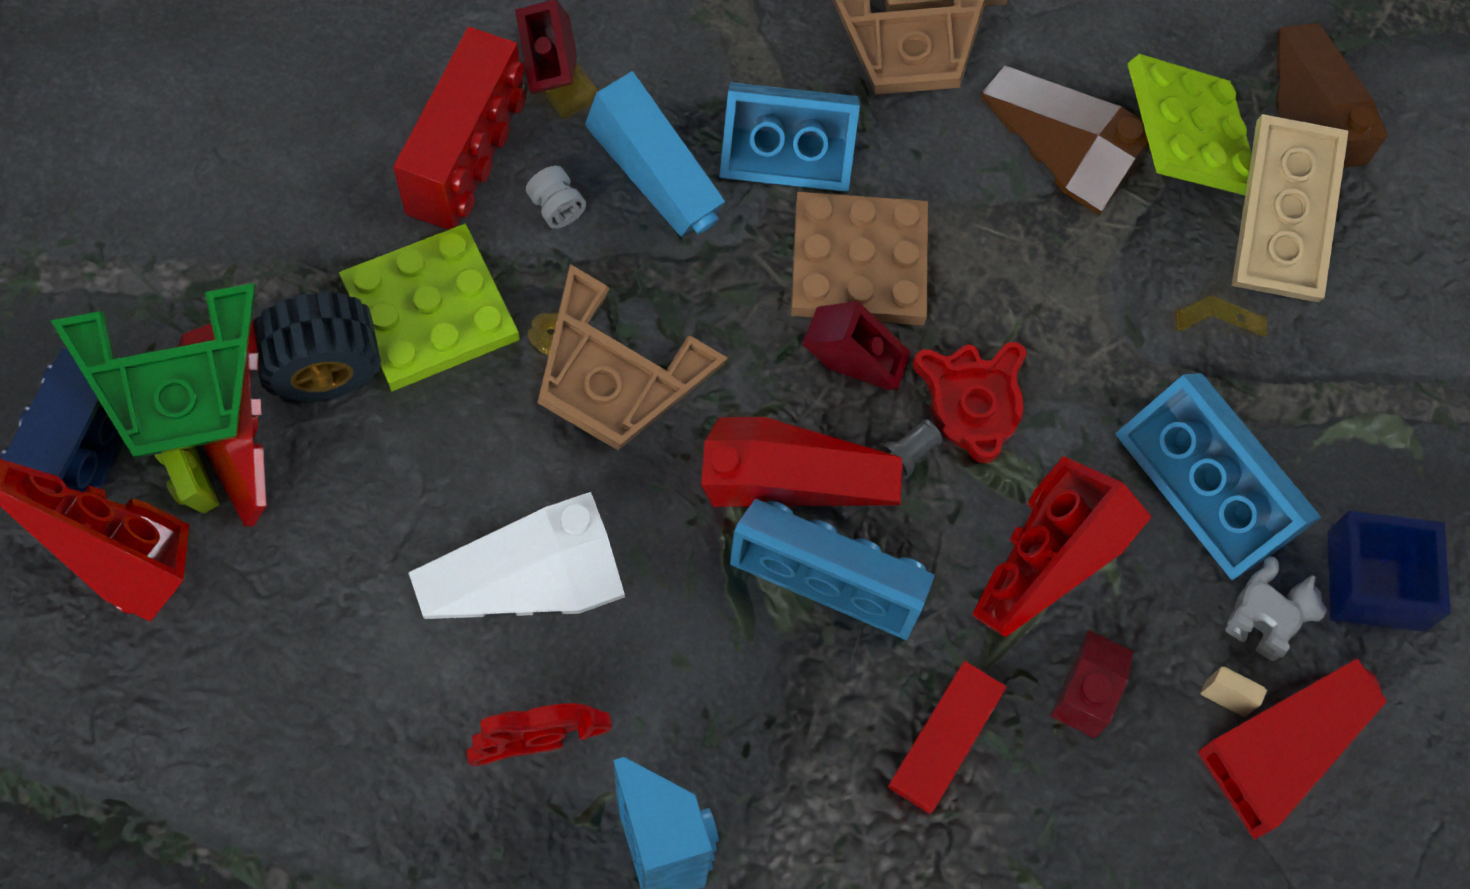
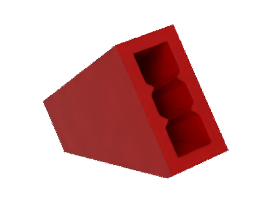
[1198,658,1387,840]

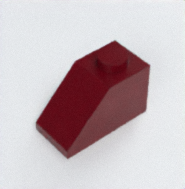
[515,0,577,94]
[802,301,911,391]
[1050,630,1133,738]

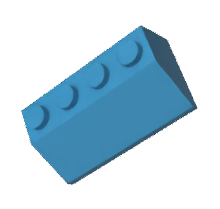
[1115,373,1322,581]
[730,499,935,641]
[613,757,719,889]

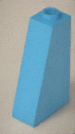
[585,71,725,238]

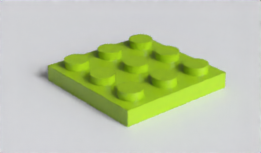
[1127,54,1252,195]
[339,223,520,391]

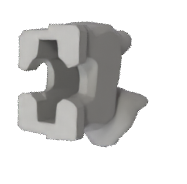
[1225,557,1327,661]

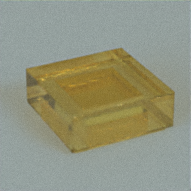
[543,63,598,120]

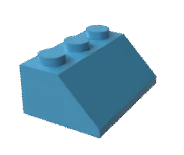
[719,82,860,192]

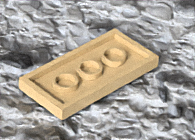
[1231,114,1349,302]

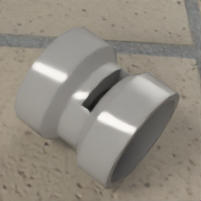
[526,165,586,229]

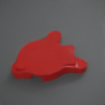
[913,342,1027,463]
[466,703,612,766]

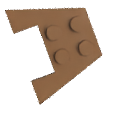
[832,0,986,95]
[537,264,728,450]

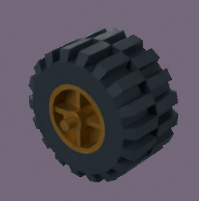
[253,292,381,401]

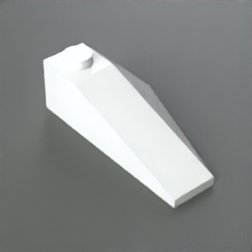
[408,492,625,619]

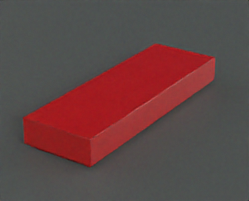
[888,661,1007,815]

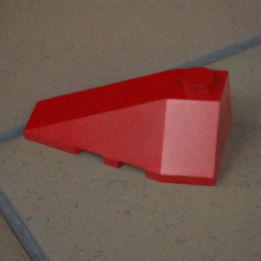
[177,317,266,527]
[701,417,903,507]
[972,456,1152,637]
[0,459,190,622]

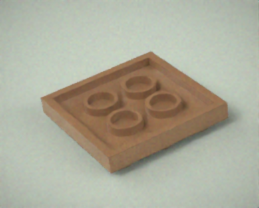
[791,192,928,325]

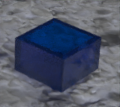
[1328,511,1451,632]

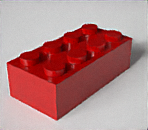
[393,26,527,230]

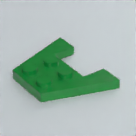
[50,283,256,458]

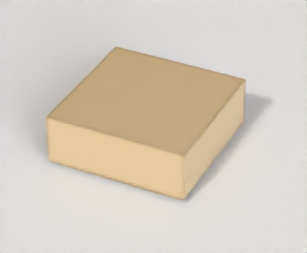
[1200,666,1267,717]

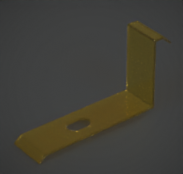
[1175,295,1268,336]

